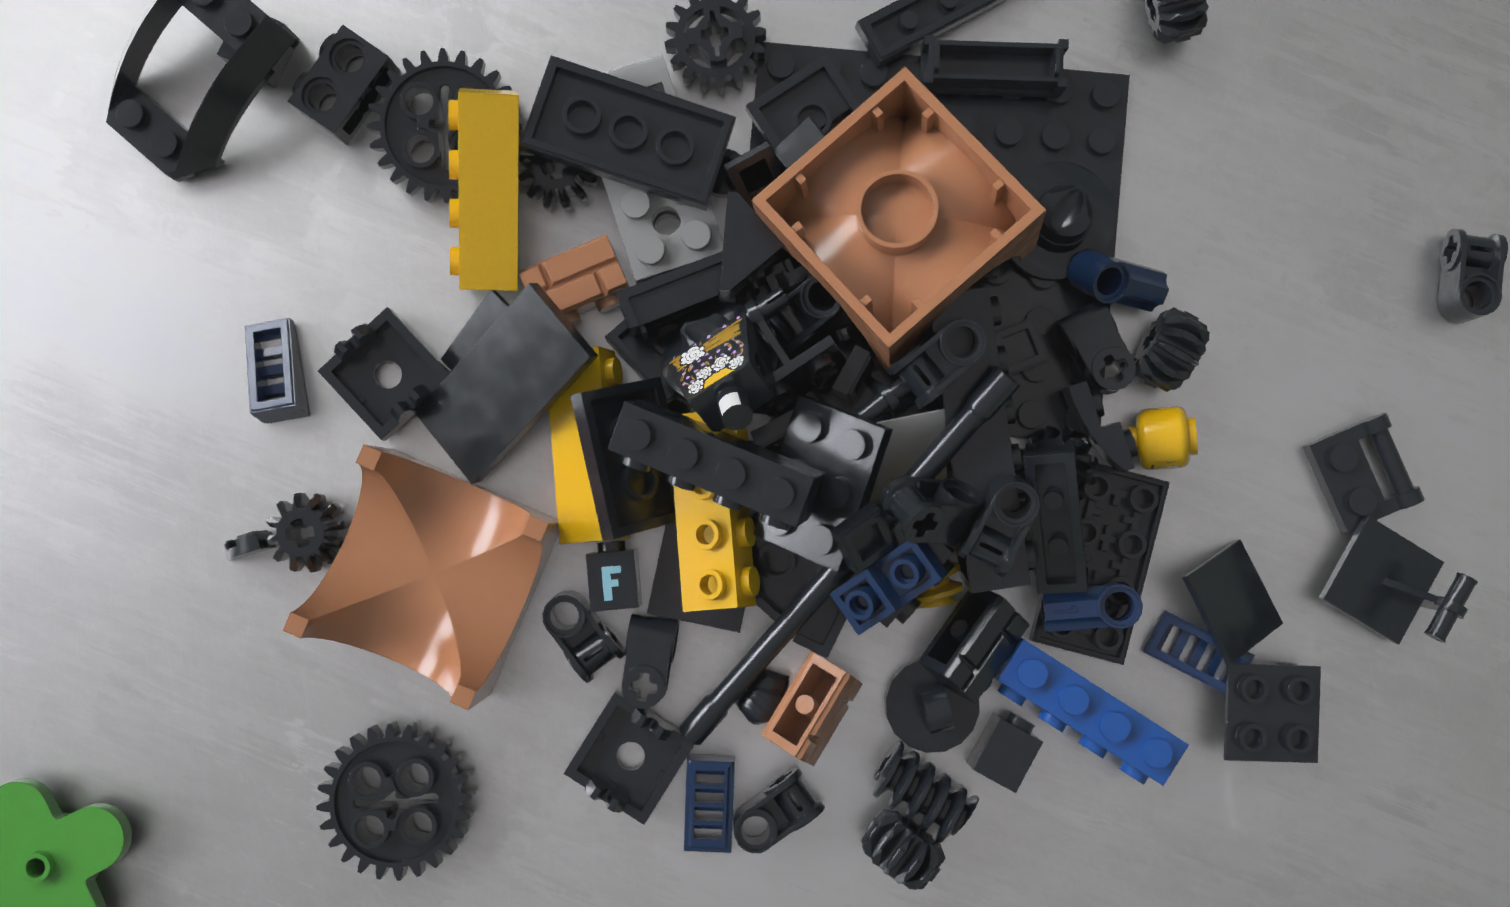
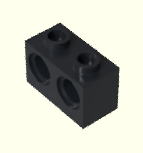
[287,24,401,146]

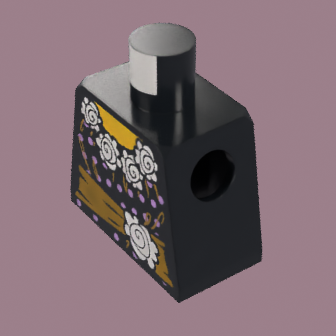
[664,312,775,432]

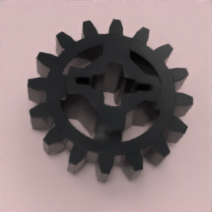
[664,0,766,94]

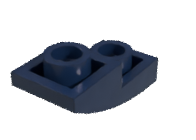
[830,540,948,636]

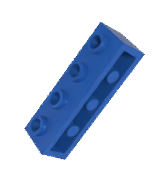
[994,638,1189,786]

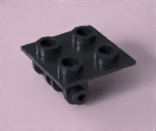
[1223,662,1321,763]

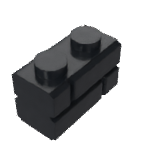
[917,589,1030,704]

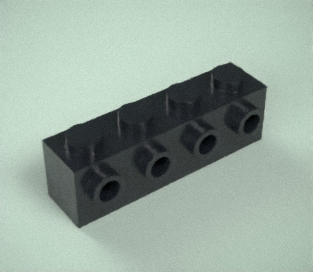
[608,399,826,530]

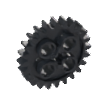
[367,48,524,206]
[316,721,476,881]

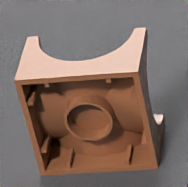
[752,67,1046,376]
[282,444,559,710]

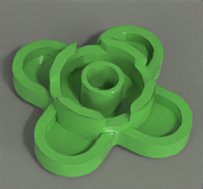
[0,778,132,907]

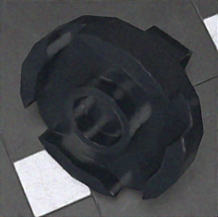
[884,657,980,753]

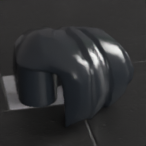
[735,668,790,725]

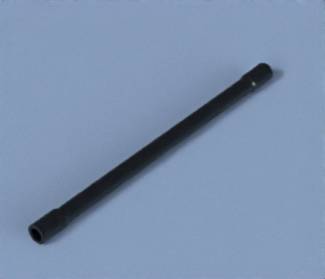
[679,366,1020,745]

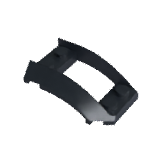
[106,0,300,182]

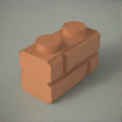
[518,234,630,326]
[761,651,863,766]

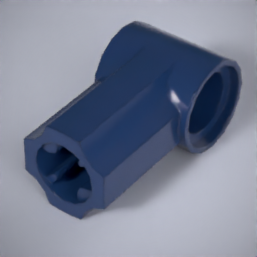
[1068,248,1169,312]
[1040,582,1143,632]

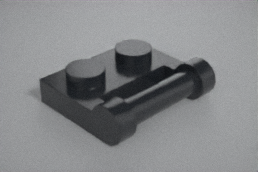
[1303,412,1425,532]

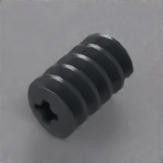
[873,740,979,843]

